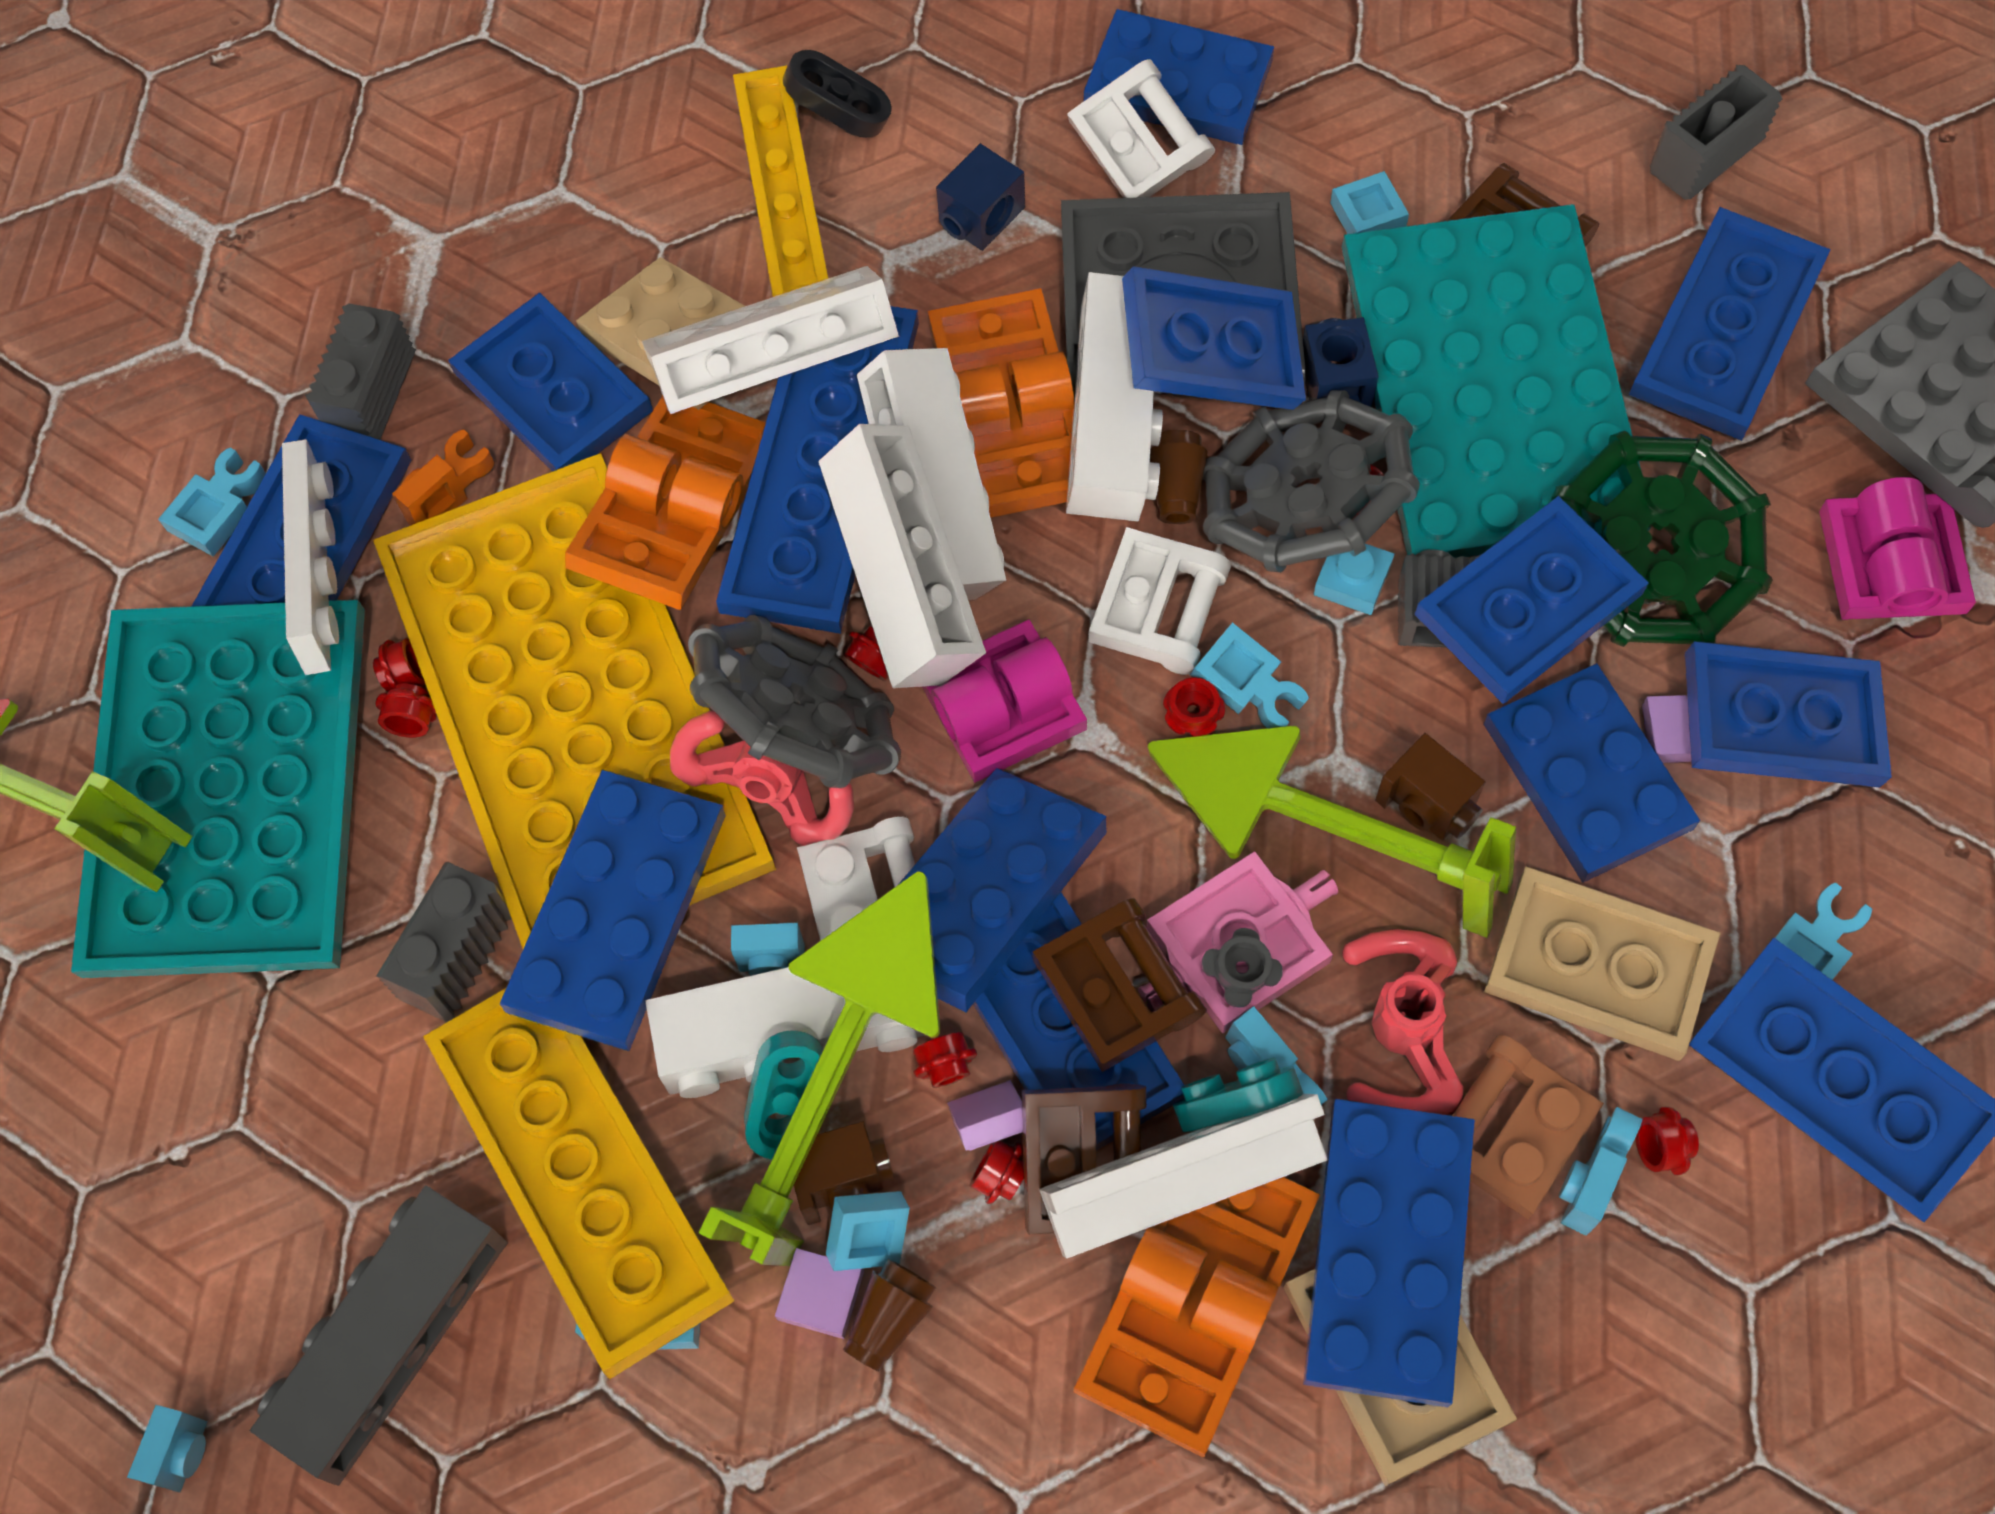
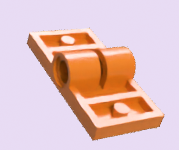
[928,288,1074,518]
[565,396,766,610]
[1074,1177,1320,1458]

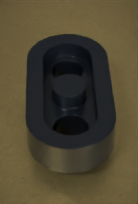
[783,50,892,138]

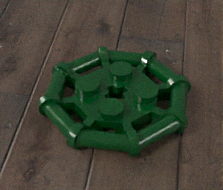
[1551,431,1773,647]

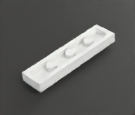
[282,439,339,675]

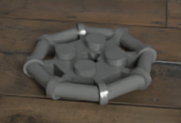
[1203,390,1420,573]
[688,615,901,789]

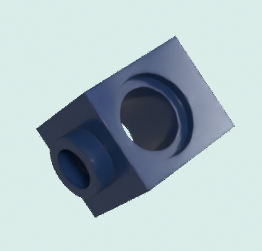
[936,143,1025,251]
[1303,317,1379,408]

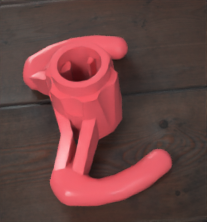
[670,711,854,846]
[1342,929,1464,1115]

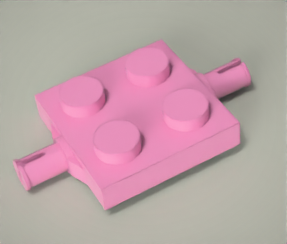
[1138,851,1338,1033]

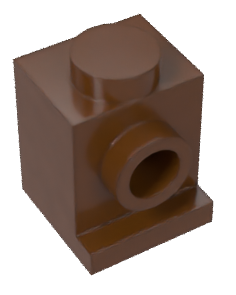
[1375,733,1486,841]
[794,1121,894,1226]

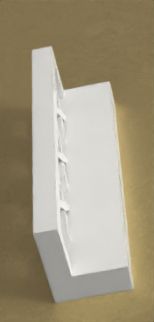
[642,266,899,414]
[1039,1093,1328,1259]

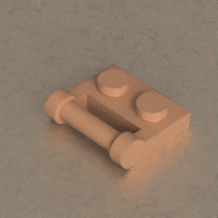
[1452,1035,1604,1220]

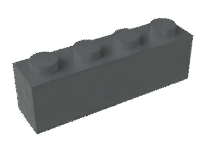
[249,1185,508,1486]

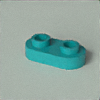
[744,1031,823,1159]
[1173,1058,1303,1132]

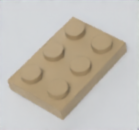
[576,257,745,410]
[1484,866,1720,1061]
[1283,1269,1517,1487]

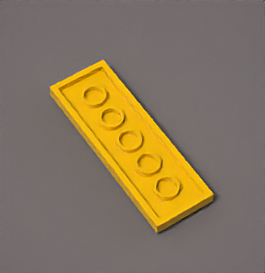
[423,988,734,1379]

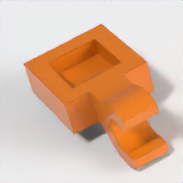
[392,429,495,525]

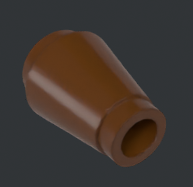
[1150,430,1208,524]
[843,1258,936,1372]

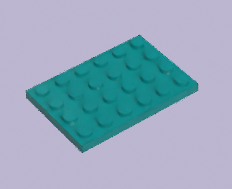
[1341,204,1651,558]
[71,600,365,978]

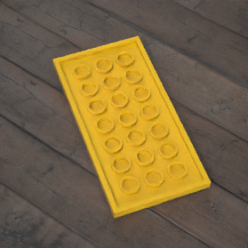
[373,453,776,949]

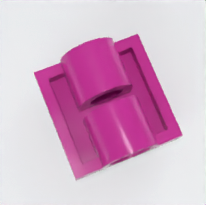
[1819,477,1976,620]
[922,619,1087,783]

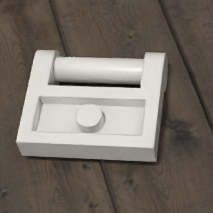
[1067,59,1215,198]
[1089,527,1231,675]
[797,817,915,941]

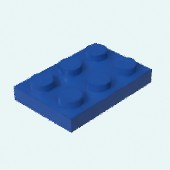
[1083,9,1274,145]
[1122,266,1306,410]
[448,292,653,471]
[1415,496,1649,704]
[1685,641,1892,787]
[1483,663,1700,883]

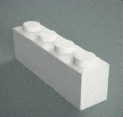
[1066,272,1163,522]
[857,348,1006,600]
[818,424,986,688]
[645,967,925,1098]

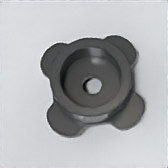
[1201,928,1283,1008]

